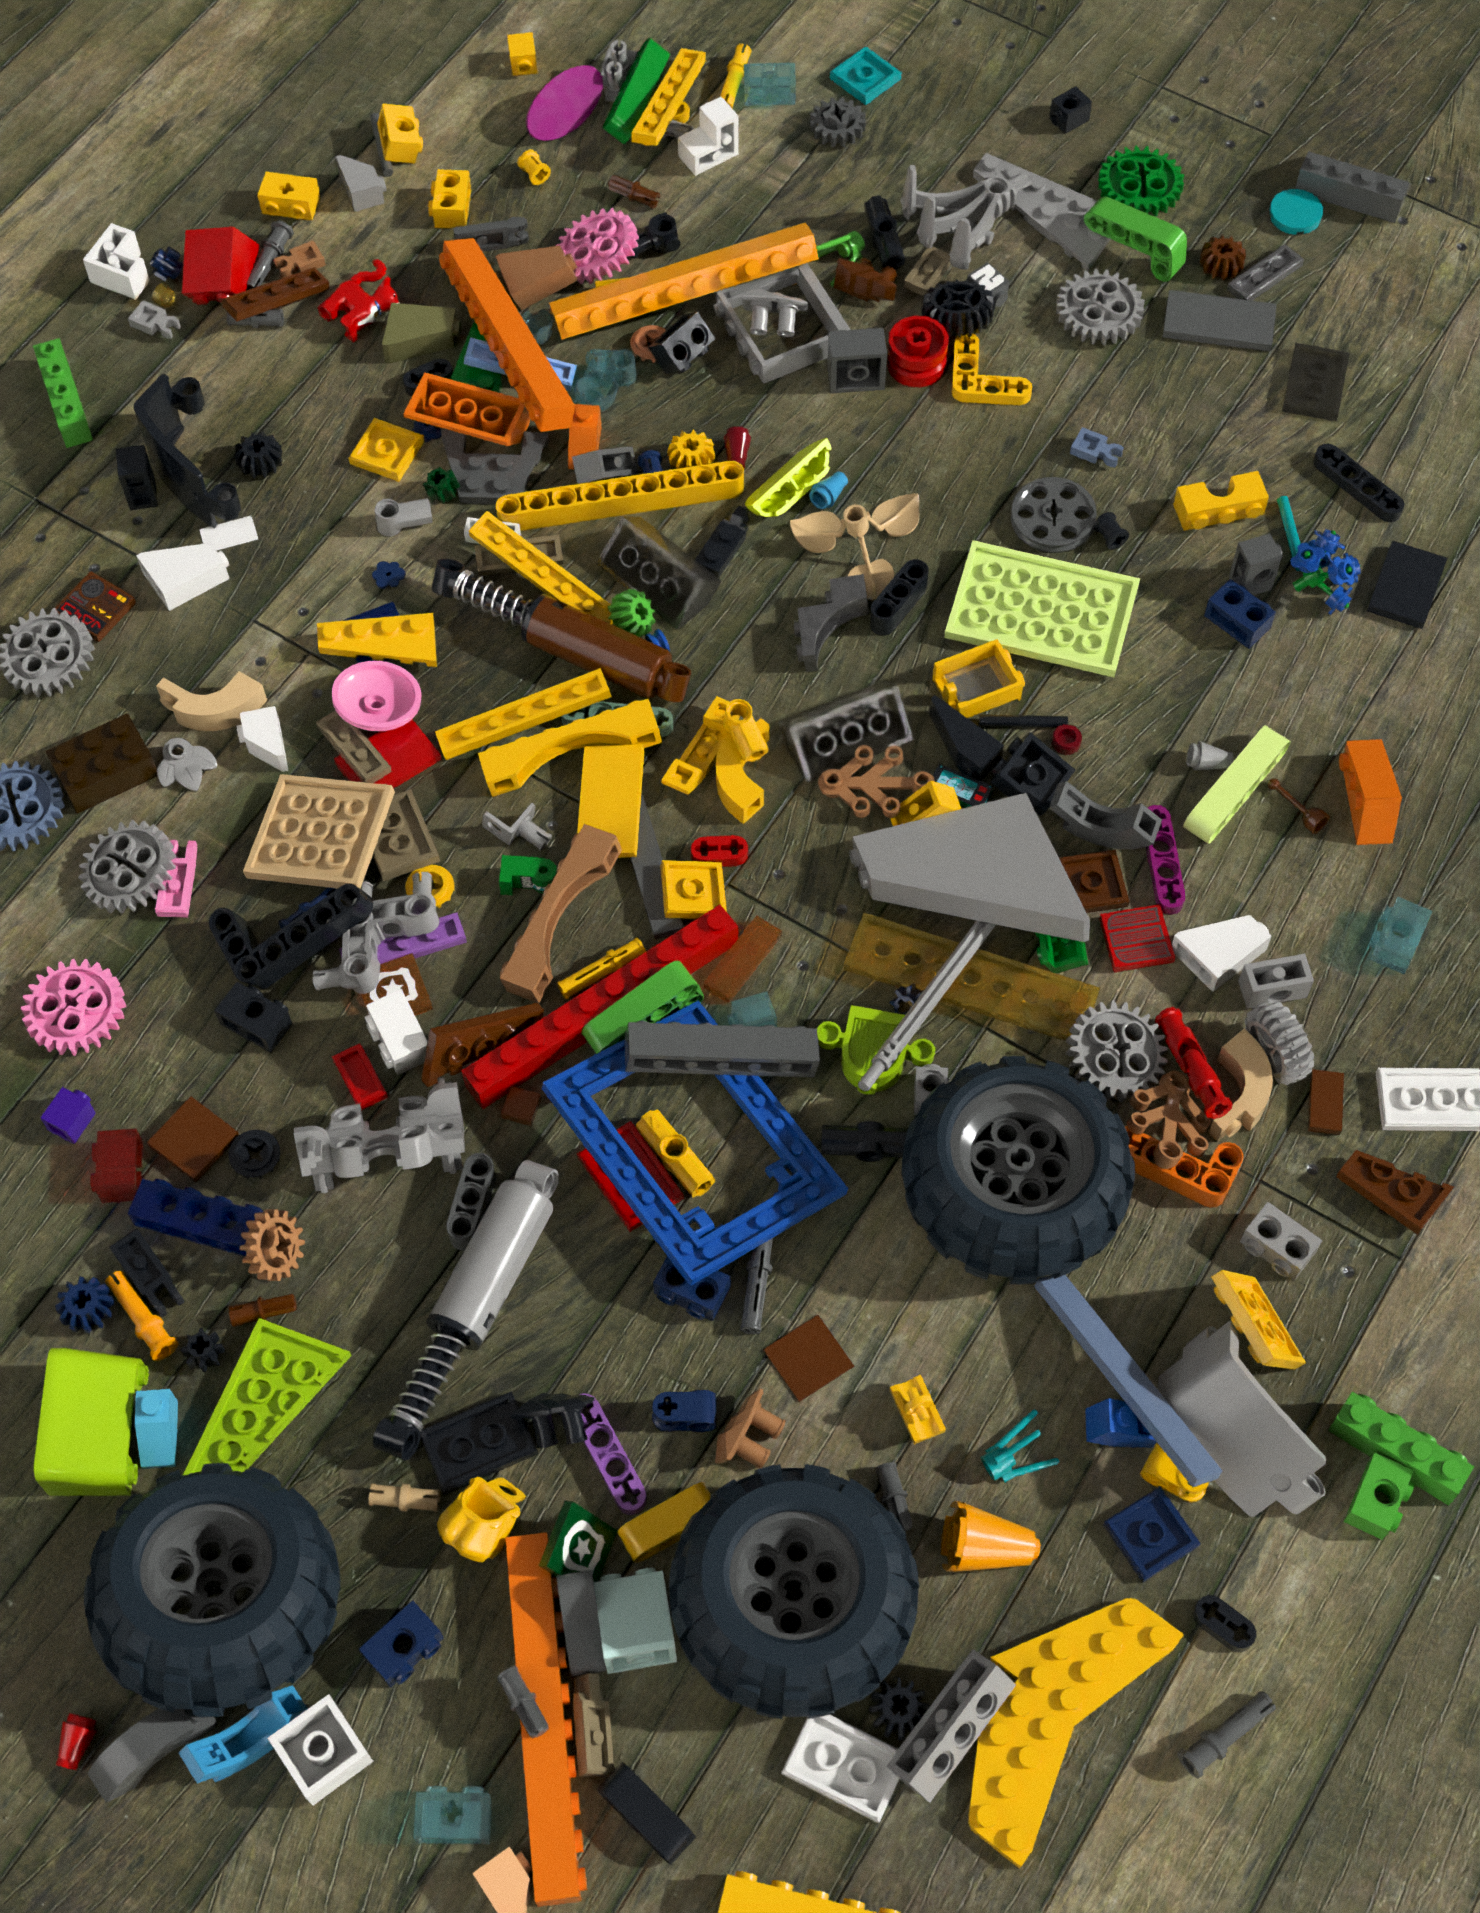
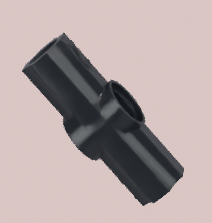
[864,195,905,271]
[821,1121,908,1162]

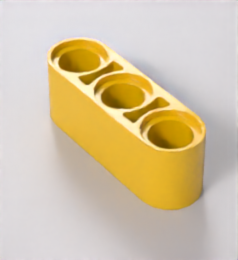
[617,1482,711,1563]

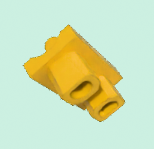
[889,1375,946,1445]

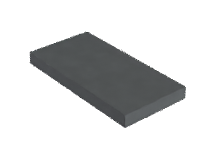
[1162,290,1277,352]

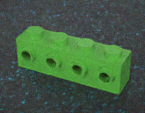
[1328,1391,1474,1506]

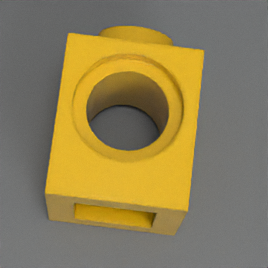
[507,32,538,76]

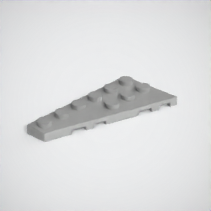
[973,153,1111,272]

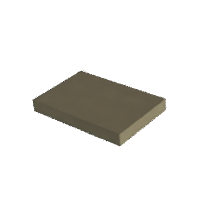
[372,789,440,881]

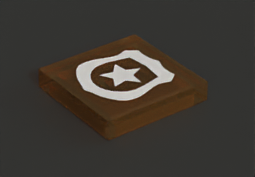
[361,953,433,1016]

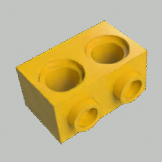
[428,169,471,228]

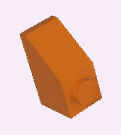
[568,404,602,470]

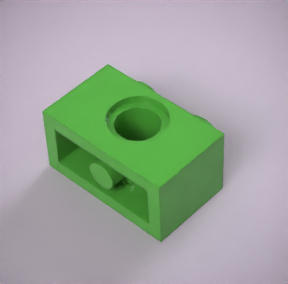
[1343,1452,1415,1540]

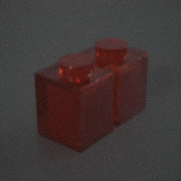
[90,1128,143,1203]

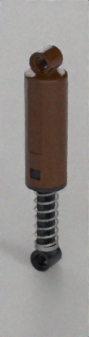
[431,559,692,702]

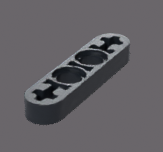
[1313,444,1405,522]

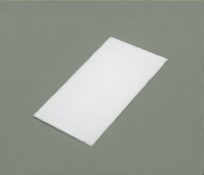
[199,516,258,551]

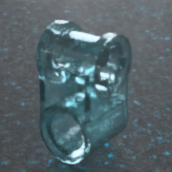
[583,349,637,387]

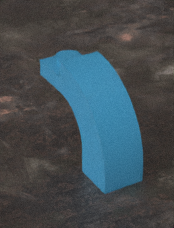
[179,1685,308,1784]

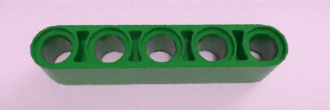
[602,37,670,144]

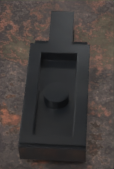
[694,505,749,578]

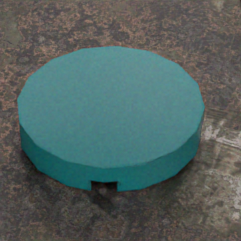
[1269,189,1323,235]

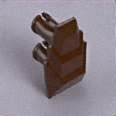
[834,258,897,302]

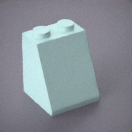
[594,1568,677,1674]

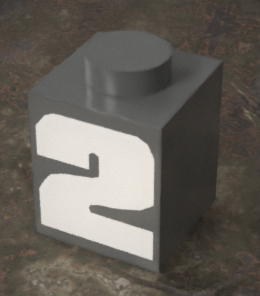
[967,262,1009,307]

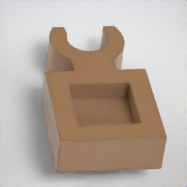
[274,240,326,278]

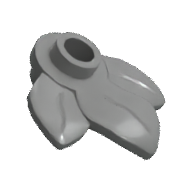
[157,738,217,792]

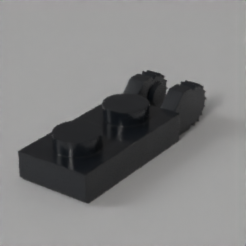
[109,1229,185,1318]

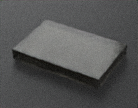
[1282,343,1350,422]

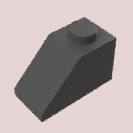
[572,446,638,484]

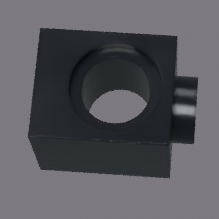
[1049,86,1092,134]

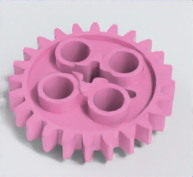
[556,208,639,284]
[21,959,126,1056]

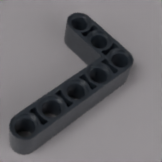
[209,884,374,990]

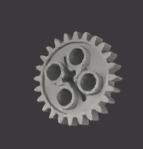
[1056,269,1145,345]
[0,608,95,697]
[78,820,176,914]
[1065,1000,1168,1102]

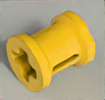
[517,149,551,185]

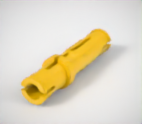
[720,44,751,109]
[557,937,646,1000]

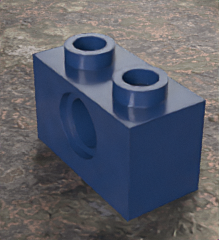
[359,1600,444,1688]

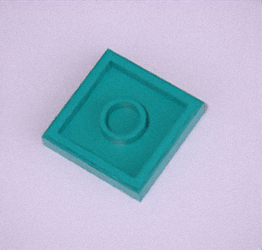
[829,46,902,105]

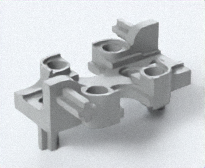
[294,1077,465,1193]

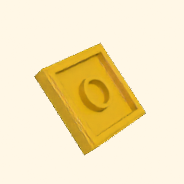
[349,418,424,482]
[660,860,727,919]

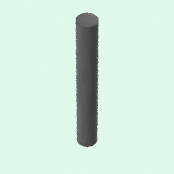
[370,113,393,177]

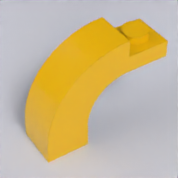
[716,718,769,824]

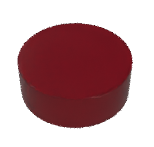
[1051,724,1082,755]

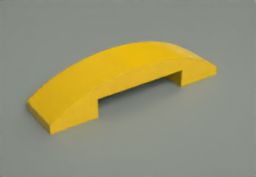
[661,696,740,795]

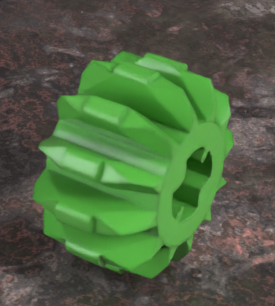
[607,589,656,638]

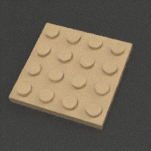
[243,774,395,889]

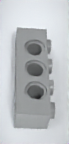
[886,1649,1016,1803]

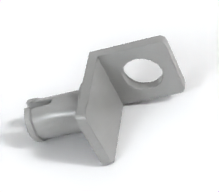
[482,803,552,851]

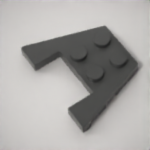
[441,429,549,505]

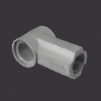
[375,498,433,536]

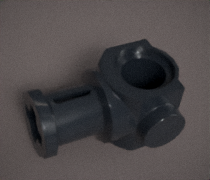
[631,212,680,259]

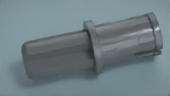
[875,1462,913,1532]
[497,1666,549,1738]

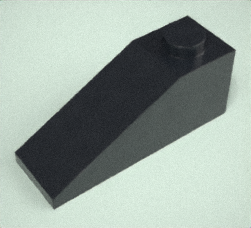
[929,695,1004,781]

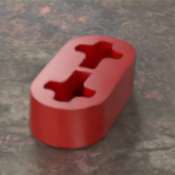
[691,835,748,867]

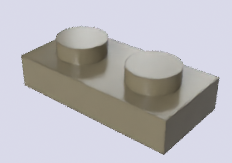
[904,246,951,296]

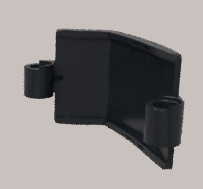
[133,374,241,529]

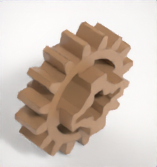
[240,1209,305,1281]

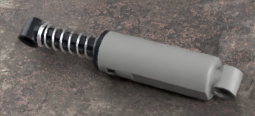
[373,1160,559,1461]

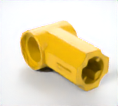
[723,699,769,762]

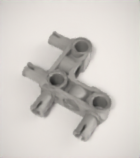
[313,872,440,994]

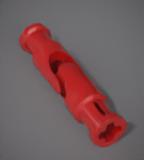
[1155,1007,1233,1119]

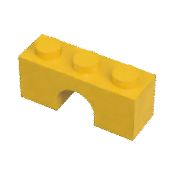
[1173,471,1269,531]

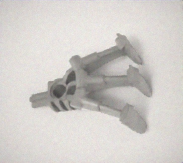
[900,165,1031,270]

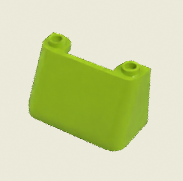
[34,1348,149,1496]

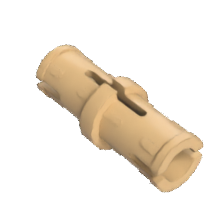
[369,1483,441,1512]

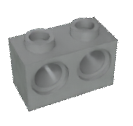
[1240,1202,1323,1281]

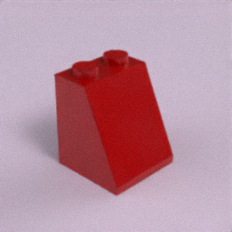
[182,226,259,305]

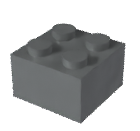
[827,328,887,394]

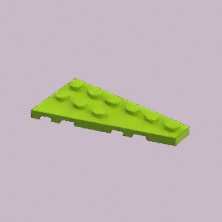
[183,1318,351,1475]

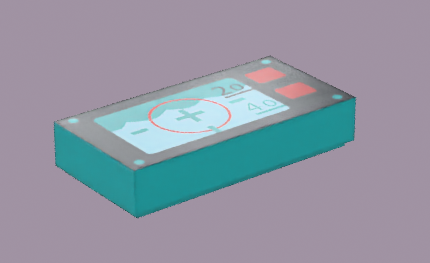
[933,764,994,808]

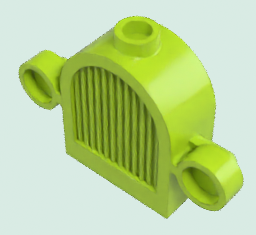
[817,1005,935,1095]

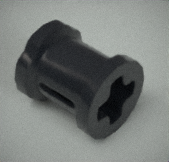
[1093,512,1129,550]

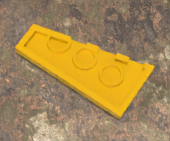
[317,613,437,667]

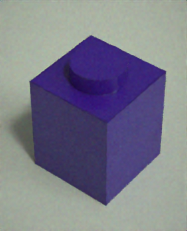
[40,1087,96,1144]

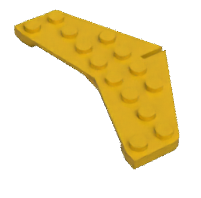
[968,1598,1184,1869]

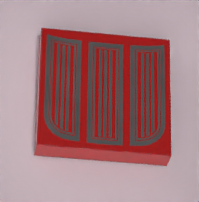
[1099,904,1175,973]

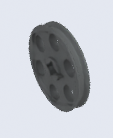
[1011,477,1097,553]

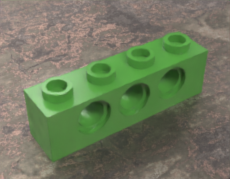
[33,338,93,448]

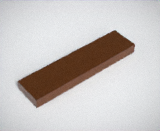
[222,267,329,321]

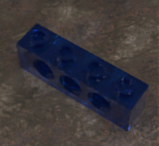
[128,1179,263,1257]

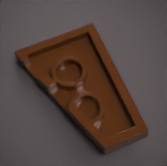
[1336,1150,1454,1235]

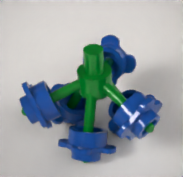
[1290,529,1361,615]

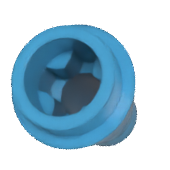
[809,471,848,509]

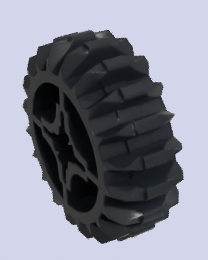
[921,279,995,338]

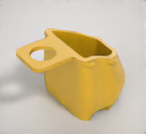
[437,1477,526,1562]

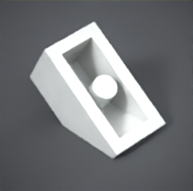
[237,706,288,772]

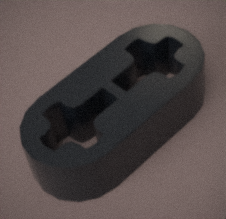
[403,358,453,396]
[1193,1595,1256,1652]

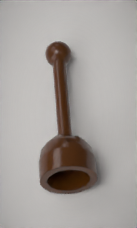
[1267,778,1330,834]

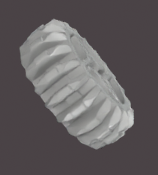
[1245,1000,1314,1085]

